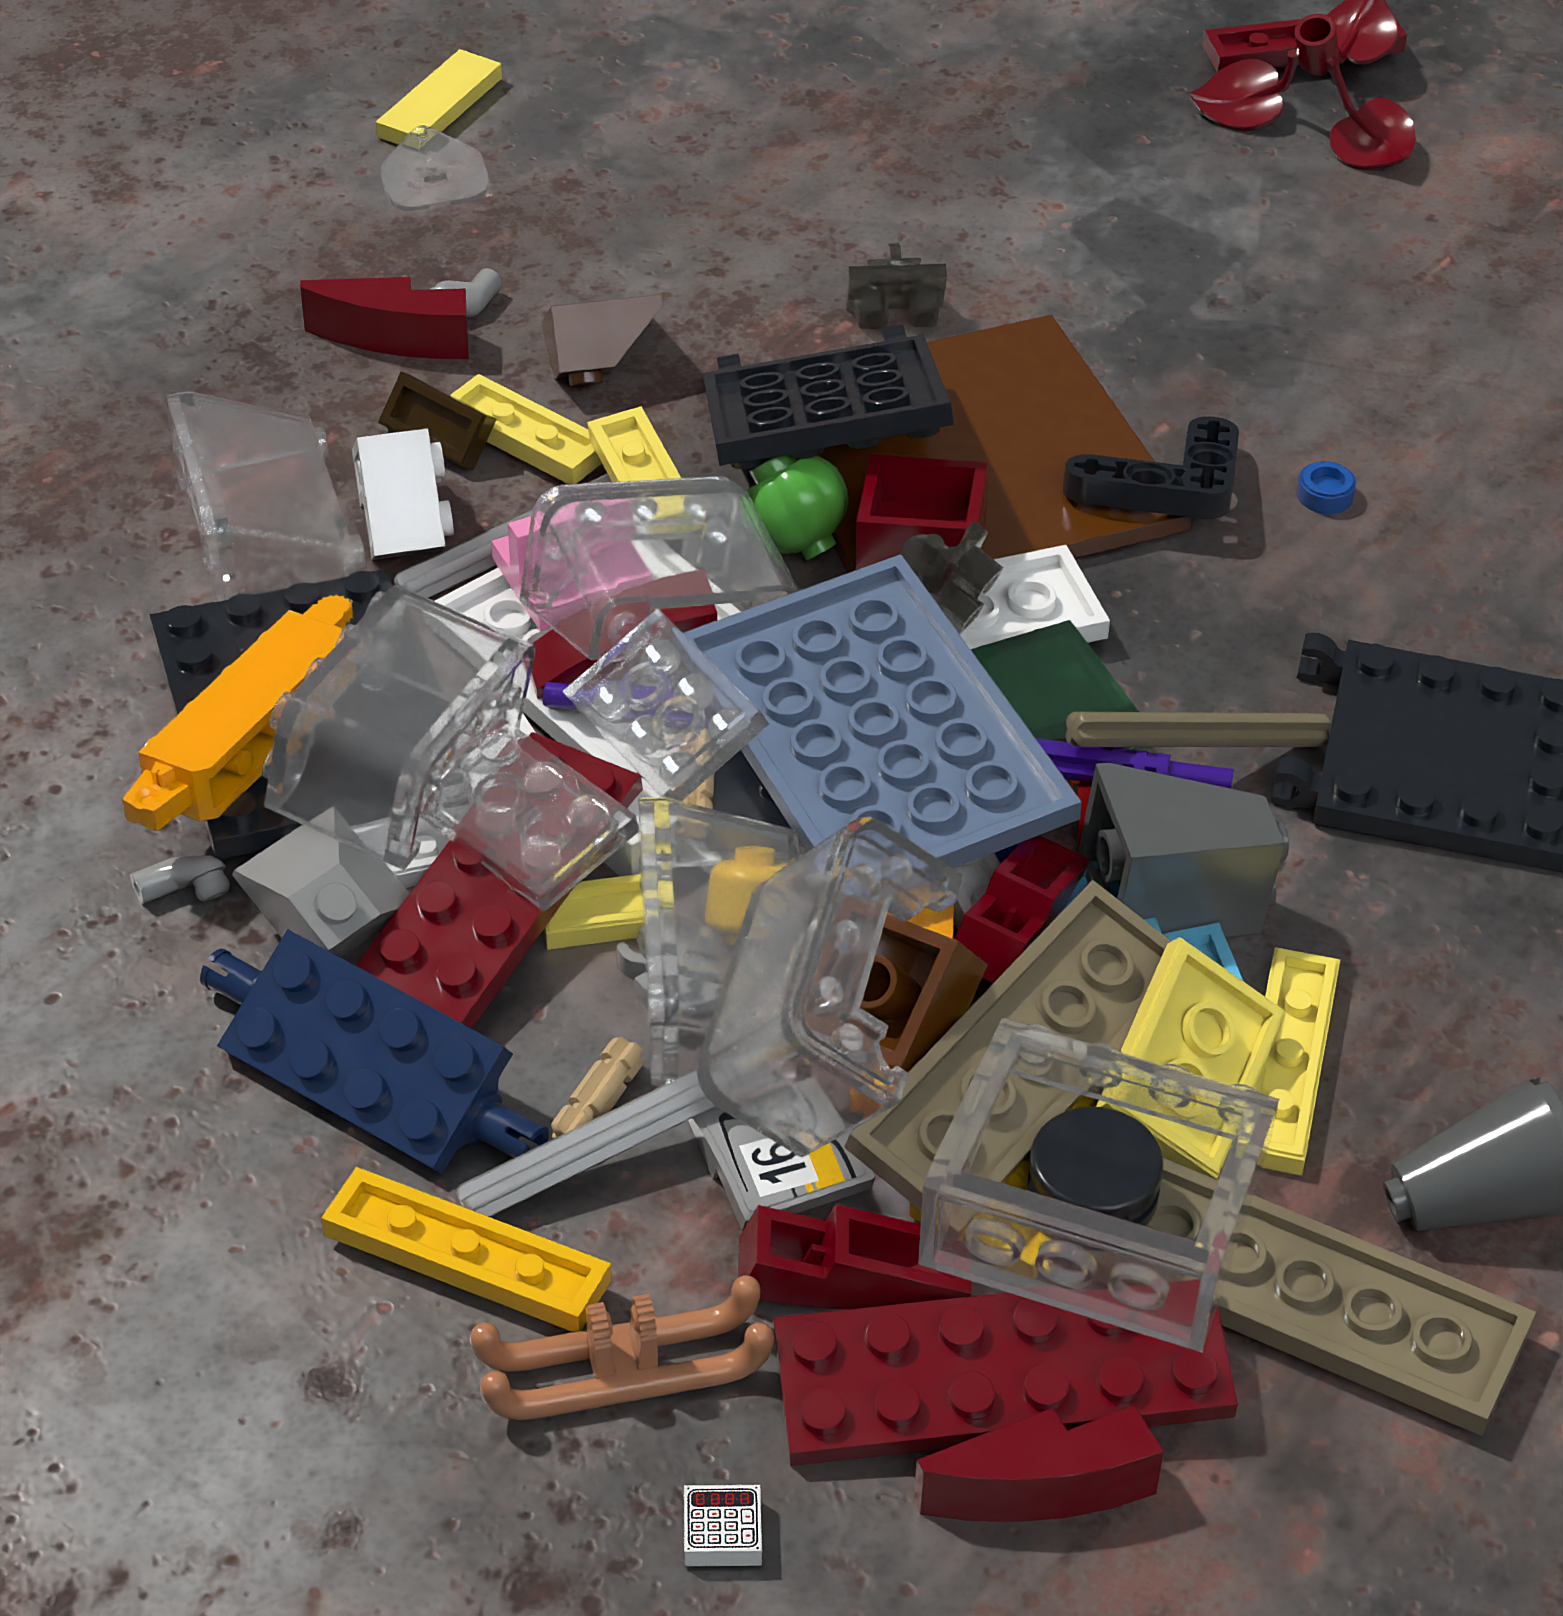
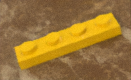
[321,1167,611,1332]

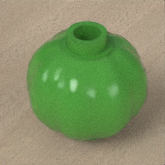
[741,454,848,561]

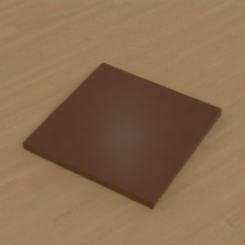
[796,314,1192,573]

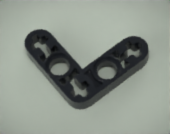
[1063,416,1239,519]

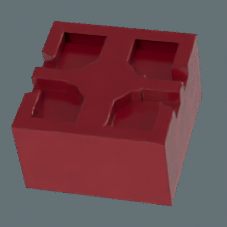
[856,455,988,589]

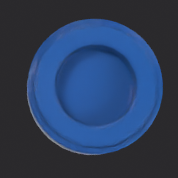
[1296,461,1356,514]

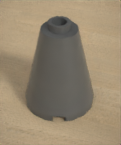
[1383,1077,1563,1231]

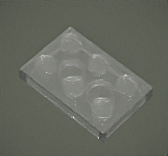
[563,608,770,810]
[407,717,639,912]

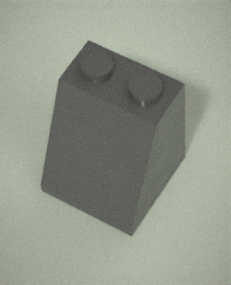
[1078,763,1289,937]

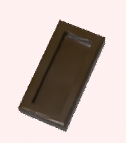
[378,372,497,471]

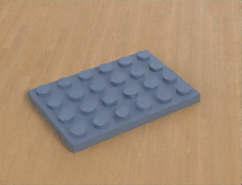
[677,554,1081,904]

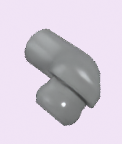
[430,268,502,319]
[130,855,230,904]

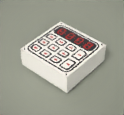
[684,1485,762,1566]

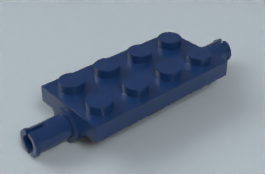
[200,929,549,1174]

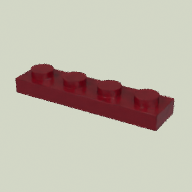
[1202,11,1407,72]

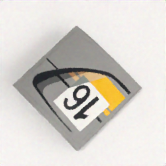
[688,1072,875,1232]

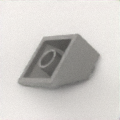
[232,802,410,958]

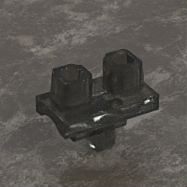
[845,243,947,329]
[900,521,1004,634]

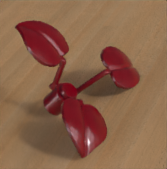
[1191,0,1416,169]

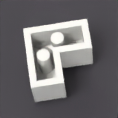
[352,428,454,560]

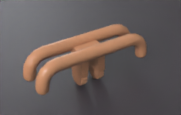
[470,1275,774,1420]

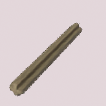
[1065,712,1331,747]

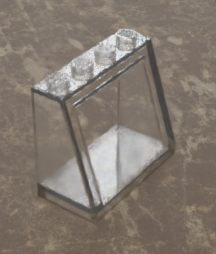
[918,1018,1280,1353]

